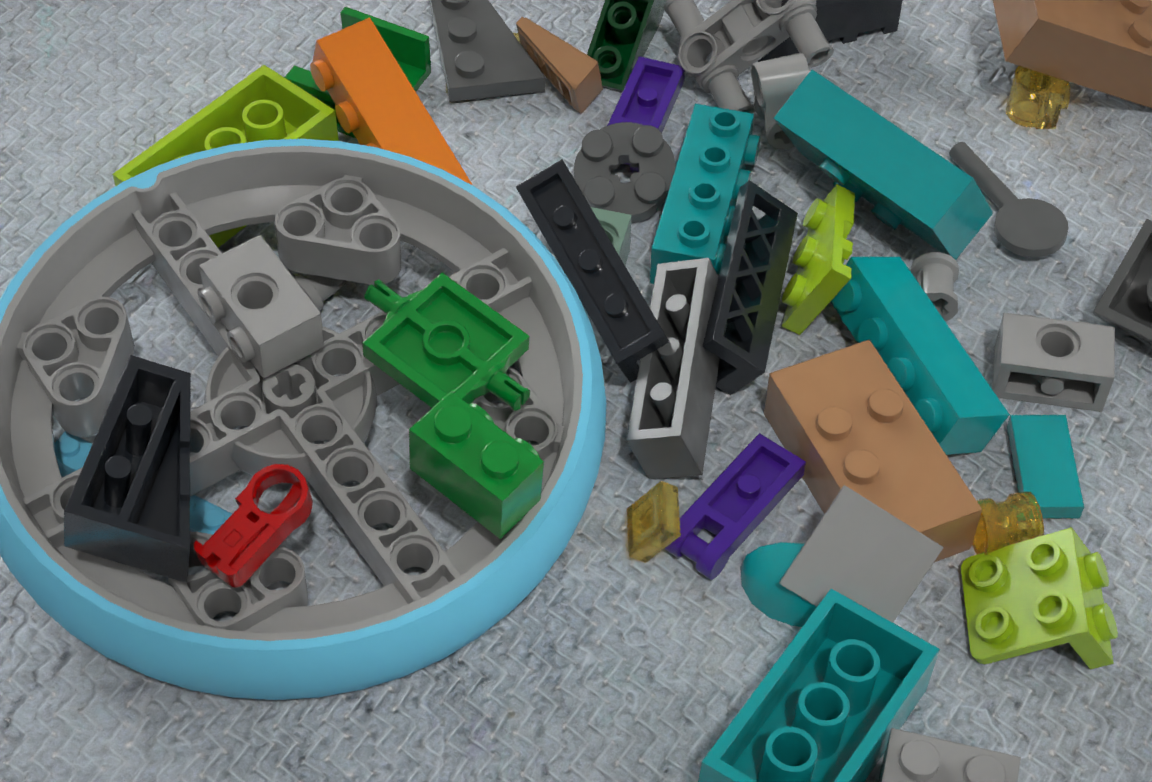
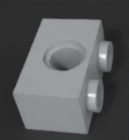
[198,235,324,378]
[992,313,1115,412]

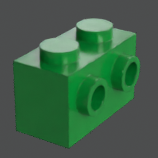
[409,391,544,539]

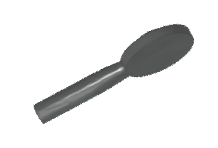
[949,142,1069,257]

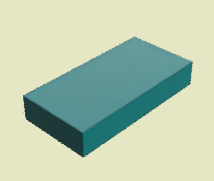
[1007,415,1084,518]

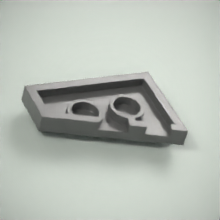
[428,0,546,102]

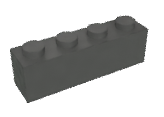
[626,258,720,479]

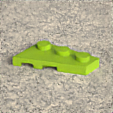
[781,184,855,335]

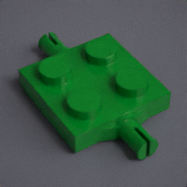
[362,272,530,411]

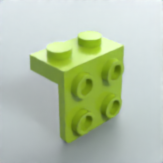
[961,527,1118,670]

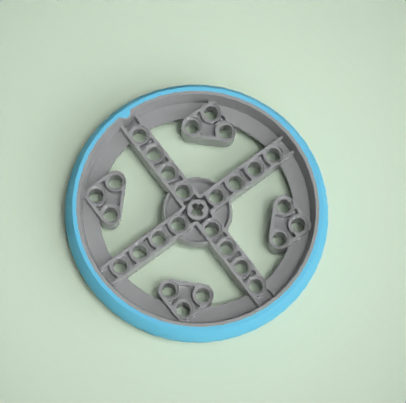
[0,139,607,700]

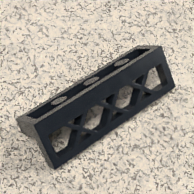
[516,159,670,383]
[702,180,798,395]

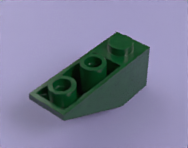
[587,0,667,92]

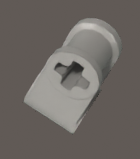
[751,53,810,149]

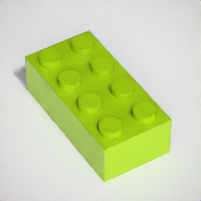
[112,65,339,248]

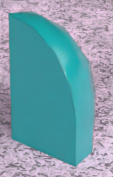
[740,542,817,627]

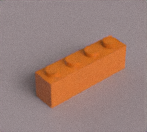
[310,18,473,185]

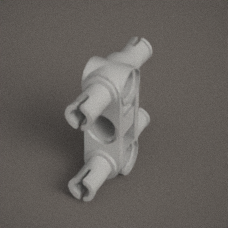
[664,0,834,113]

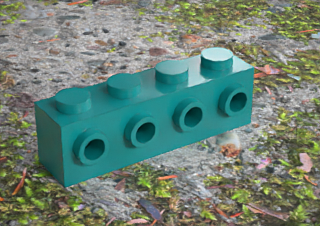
[650,103,761,284]
[831,257,1010,455]

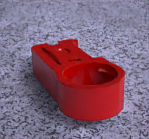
[194,464,313,588]

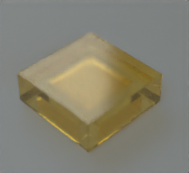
[627,481,681,563]

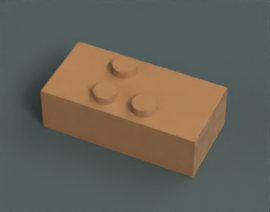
[993,0,1152,108]
[764,339,982,562]

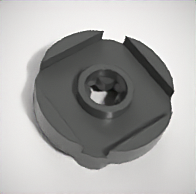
[574,122,676,224]

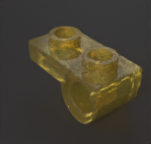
[1006,66,1070,129]

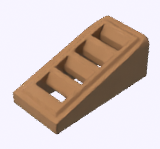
[516,17,603,113]

